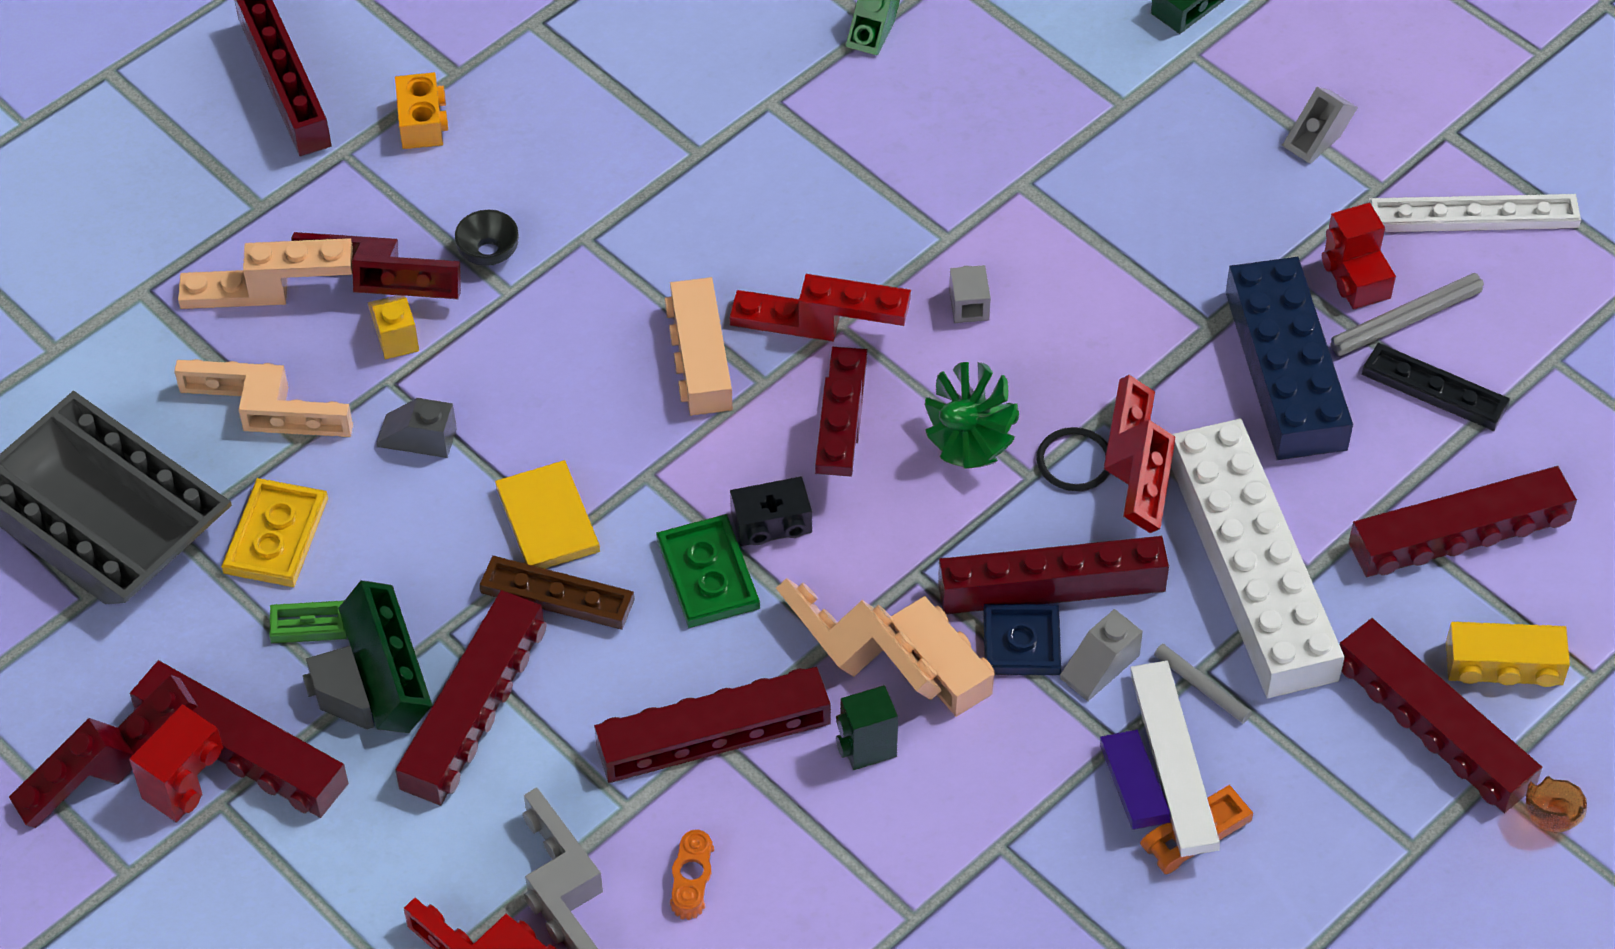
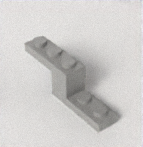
[523,788,603,949]

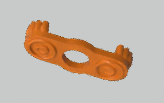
[670,830,714,920]

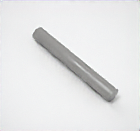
[1154,644,1252,724]

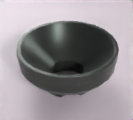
[455,209,519,266]

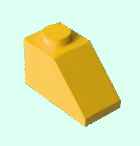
[368,295,419,359]

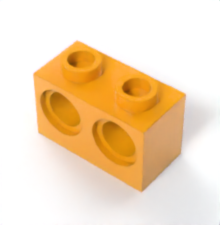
[395,72,448,149]

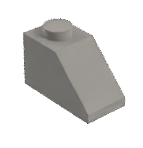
[1282,87,1358,163]
[1060,609,1143,701]

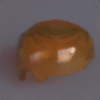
[1526,776,1587,833]

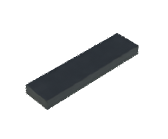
[1362,343,1510,431]

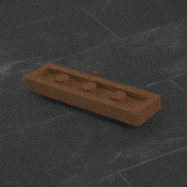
[479,555,635,630]

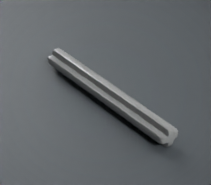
[1330,273,1484,356]

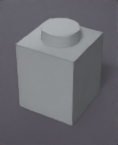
[949,265,991,323]

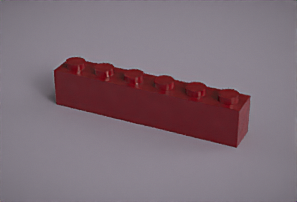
[234,0,332,157]
[1349,466,1577,578]
[938,536,1169,614]
[396,590,547,806]
[1340,618,1543,813]
[129,660,349,818]
[594,666,831,783]

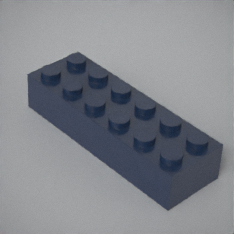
[1225,256,1353,460]

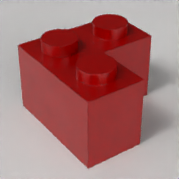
[1322,202,1396,309]
[129,704,223,823]

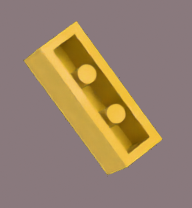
[1445,622,1570,687]

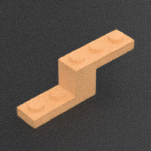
[178,238,353,309]
[174,359,353,437]
[776,578,942,700]

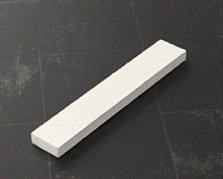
[1368,194,1581,232]
[1130,660,1220,857]

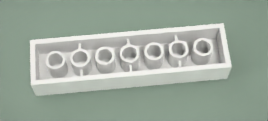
[1171,418,1344,699]

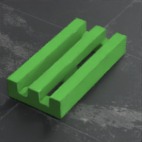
[269,600,347,643]

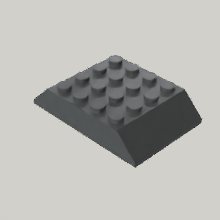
[0,390,232,604]

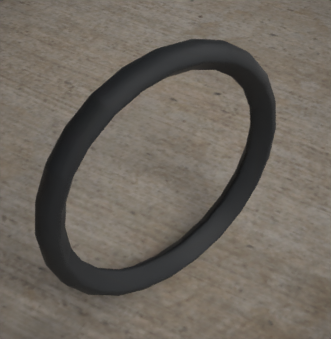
[1036,427,1110,491]

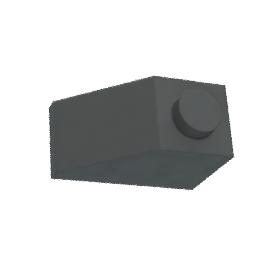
[377,398,457,458]
[302,646,374,729]

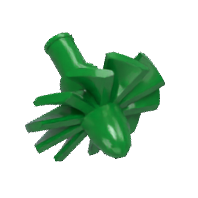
[925,362,1019,469]

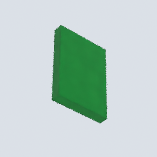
[656,514,760,628]

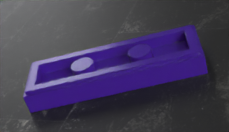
[1100,730,1171,830]

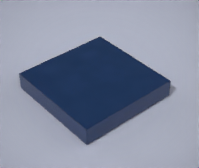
[983,604,1061,675]

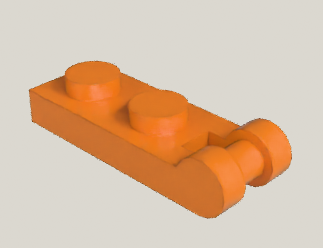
[1140,784,1253,874]

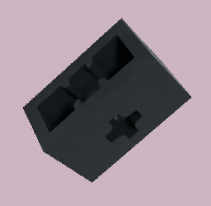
[730,476,812,547]

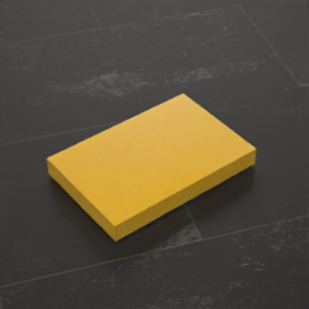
[495,460,600,569]
[221,478,328,587]

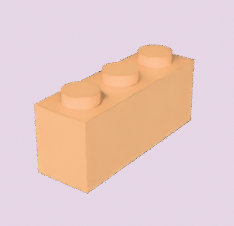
[890,596,995,717]

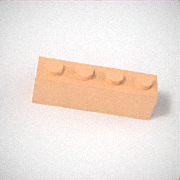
[665,277,733,416]

